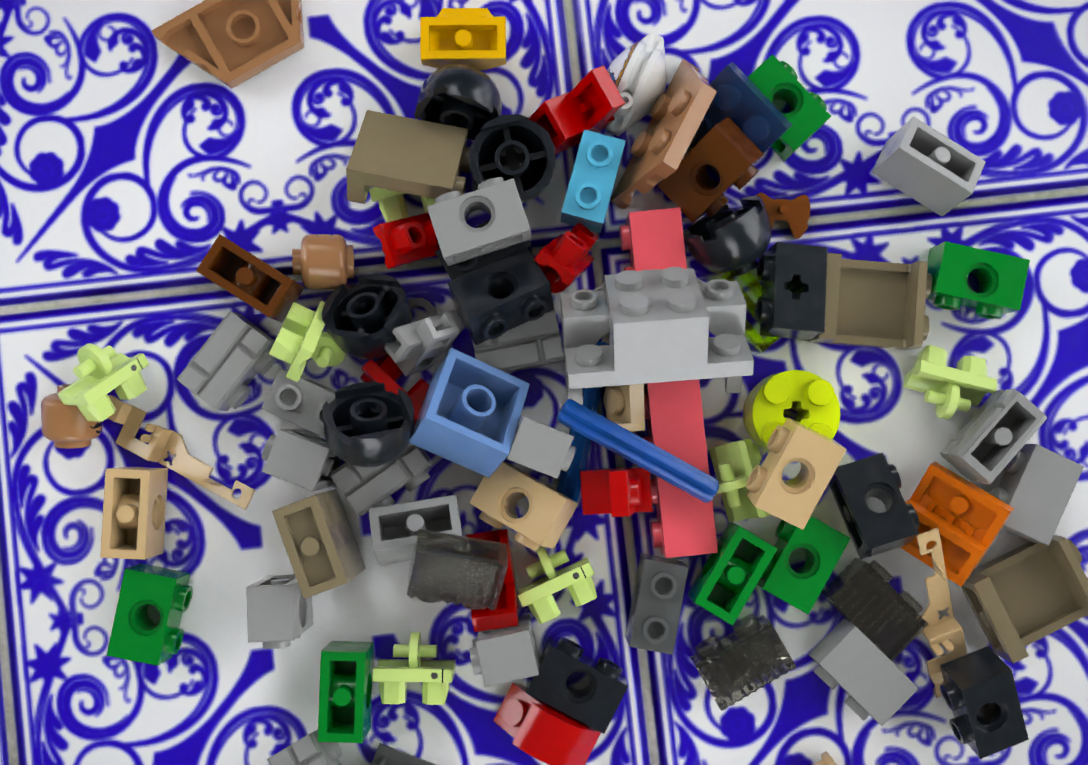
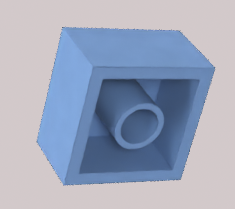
[409,348,530,478]

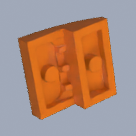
[900,462,1014,587]

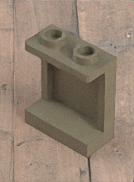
[346,110,471,204]
[808,253,932,350]
[272,489,366,599]
[961,535,1088,664]

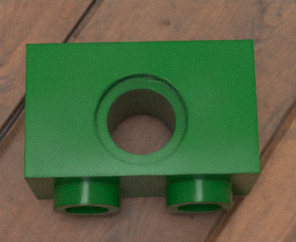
[748,54,831,162]
[927,241,1030,319]
[757,516,851,614]
[687,522,778,626]
[106,563,193,666]
[317,641,374,743]

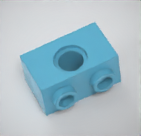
[560,129,626,233]

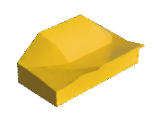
[420,8,506,70]

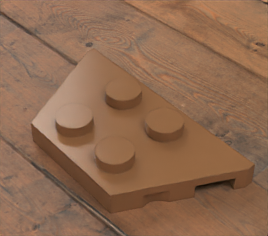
[152,0,304,89]
[610,59,717,209]

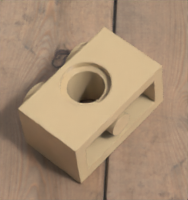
[746,418,847,530]
[469,461,579,551]
[100,467,168,560]

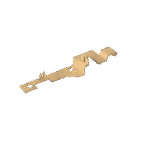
[108,395,255,510]
[917,528,967,698]

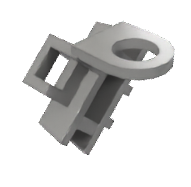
[384,298,464,377]

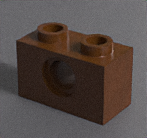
[658,117,764,223]
[196,234,305,323]

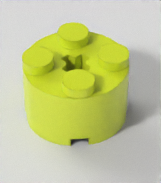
[743,370,840,453]

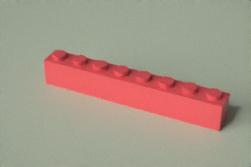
[619,207,718,558]

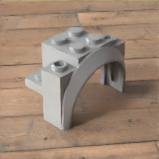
[560,267,754,405]

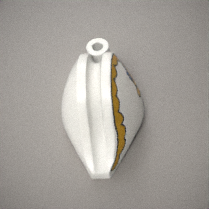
[606,32,667,136]

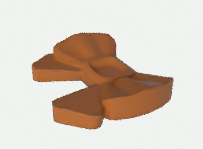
[755,192,810,239]

